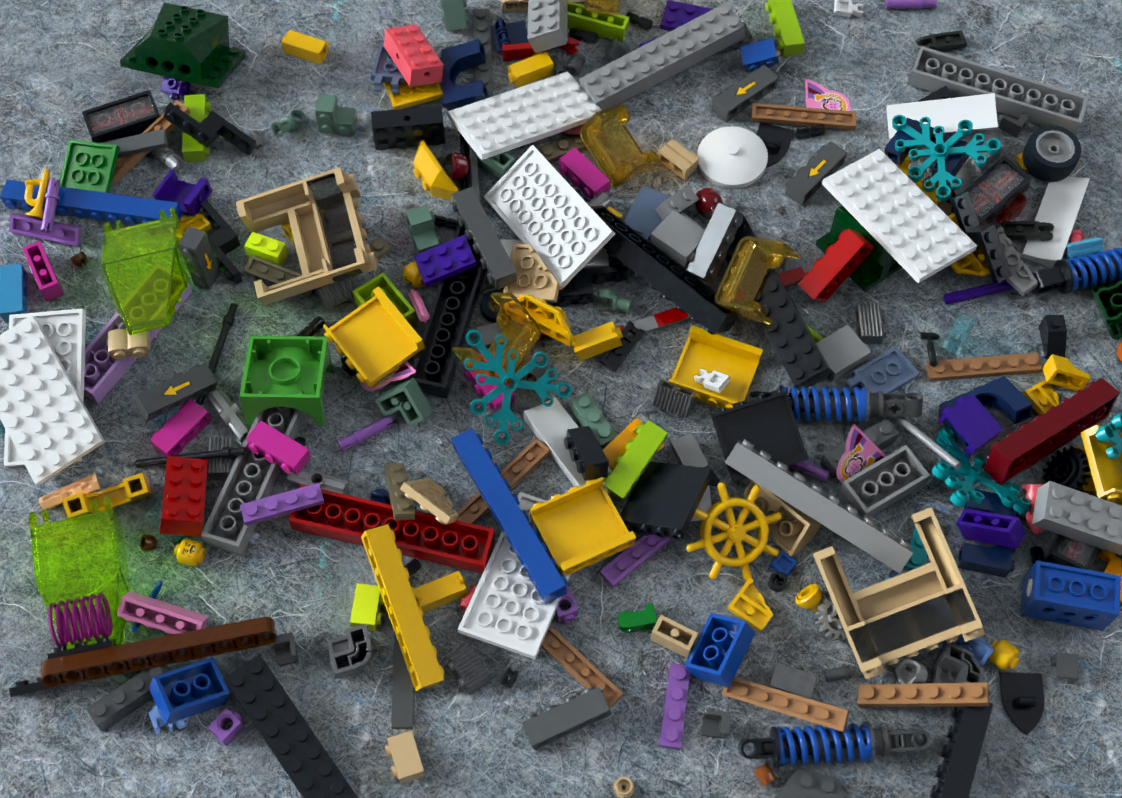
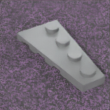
[997,226,1038,296]

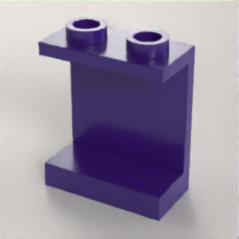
[153,169,212,217]
[938,393,1003,457]

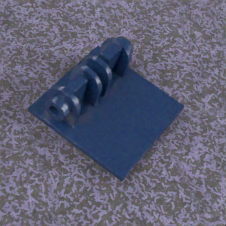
[491,18,529,52]

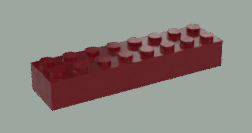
[984,378,1120,486]

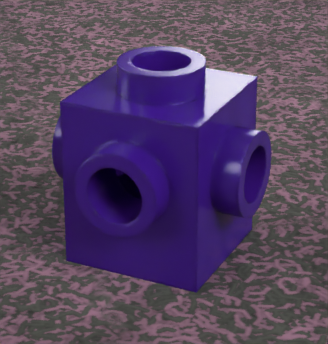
[160,77,191,101]

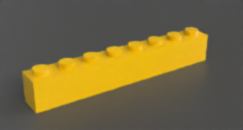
[361,524,444,692]

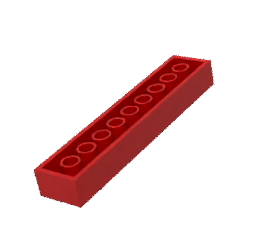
[288,484,495,574]

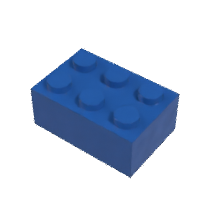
[685,613,755,688]
[149,657,230,725]

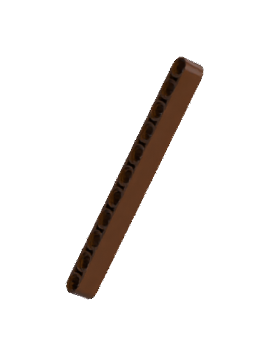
[41,617,276,688]

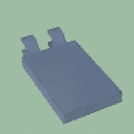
[371,45,406,94]
[624,185,671,241]
[844,346,920,393]

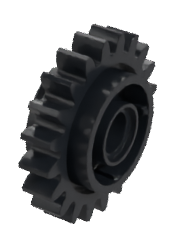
[1041,446,1092,492]

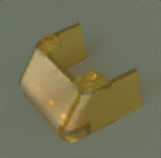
[715,236,801,324]
[452,293,541,384]

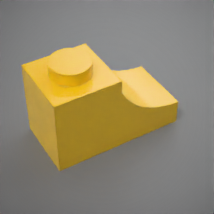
[1042,354,1090,391]

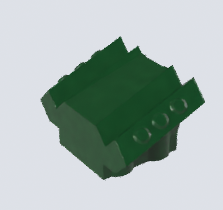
[1089,280,1122,339]

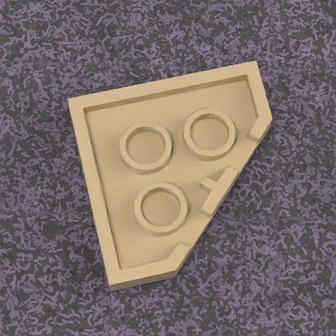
[503,243,560,302]
[400,478,459,524]

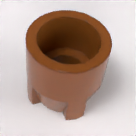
[754,763,777,787]

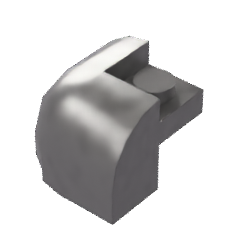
[327,623,372,679]
[931,643,984,683]

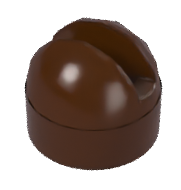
[70,251,87,267]
[140,534,157,551]

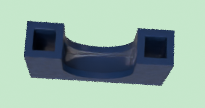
[439,39,488,111]
[885,117,969,186]
[938,376,1033,447]
[957,489,1019,578]

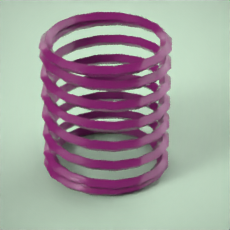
[48,592,112,648]

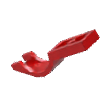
[502,36,579,62]

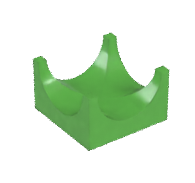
[239,336,332,426]

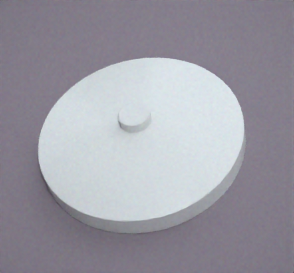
[697,126,768,189]

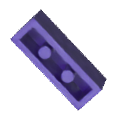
[956,509,1026,549]

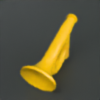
[25,169,51,219]

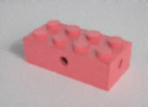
[384,25,444,87]

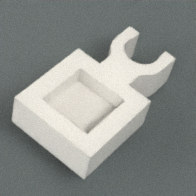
[834,0,863,17]
[694,369,730,393]

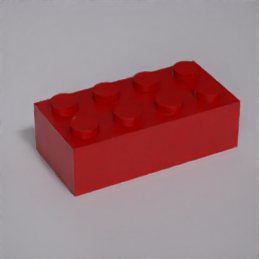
[798,229,876,302]
[159,456,208,537]

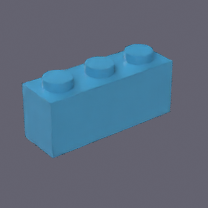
[0,263,28,323]

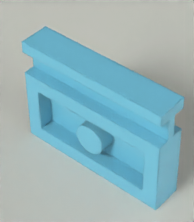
[1066,237,1104,260]

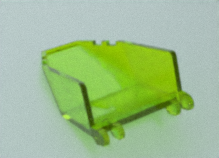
[101,207,188,335]
[29,495,131,649]

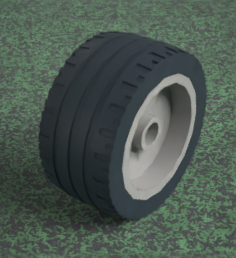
[1022,125,1081,182]

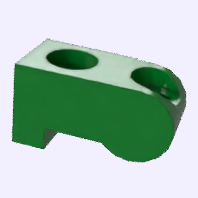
[618,603,657,633]

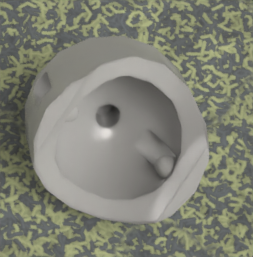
[895,659,927,684]

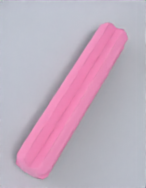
[408,289,430,323]

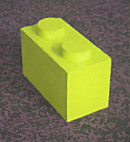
[244,232,289,266]
[350,583,385,632]

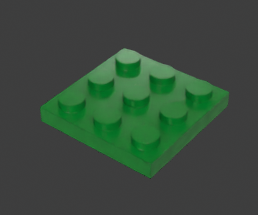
[60,139,120,193]

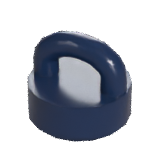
[370,488,390,504]

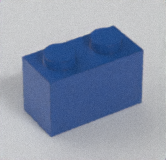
[740,38,779,72]

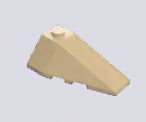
[743,480,821,557]

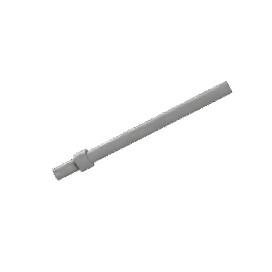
[889,410,961,469]

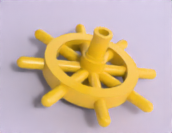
[686,482,783,581]

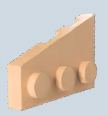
[39,472,101,510]

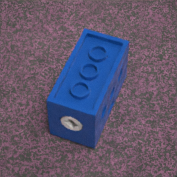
[1021,560,1121,631]

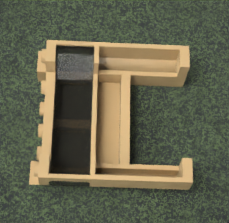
[236,167,378,305]
[813,507,985,679]

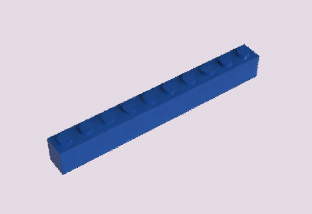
[0,179,183,231]
[451,428,568,605]

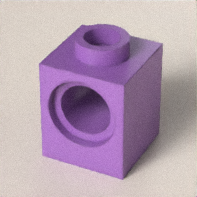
[555,588,578,623]
[208,708,245,747]

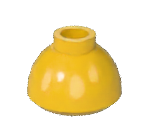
[795,584,822,612]

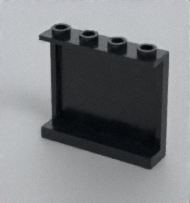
[711,389,809,483]
[620,462,720,541]

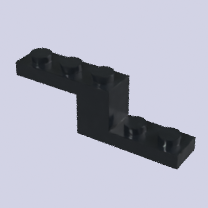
[164,102,256,156]
[950,191,1012,283]
[201,200,242,285]
[547,265,628,306]
[9,637,117,697]

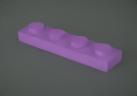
[9,213,82,246]
[240,483,325,526]
[599,534,673,588]
[659,663,690,750]

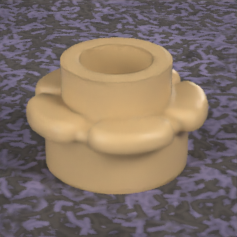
[613,776,634,798]

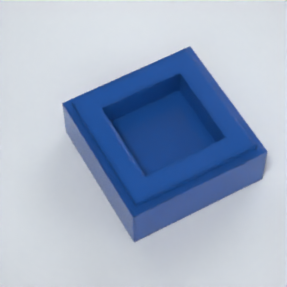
[769,550,798,577]

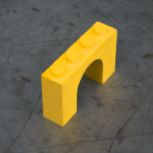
[62,473,154,520]

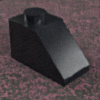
[1038,315,1067,359]

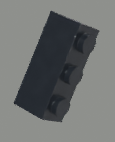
[564,426,609,481]

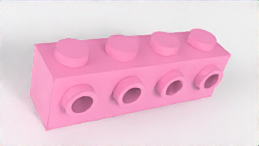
[117,591,209,635]

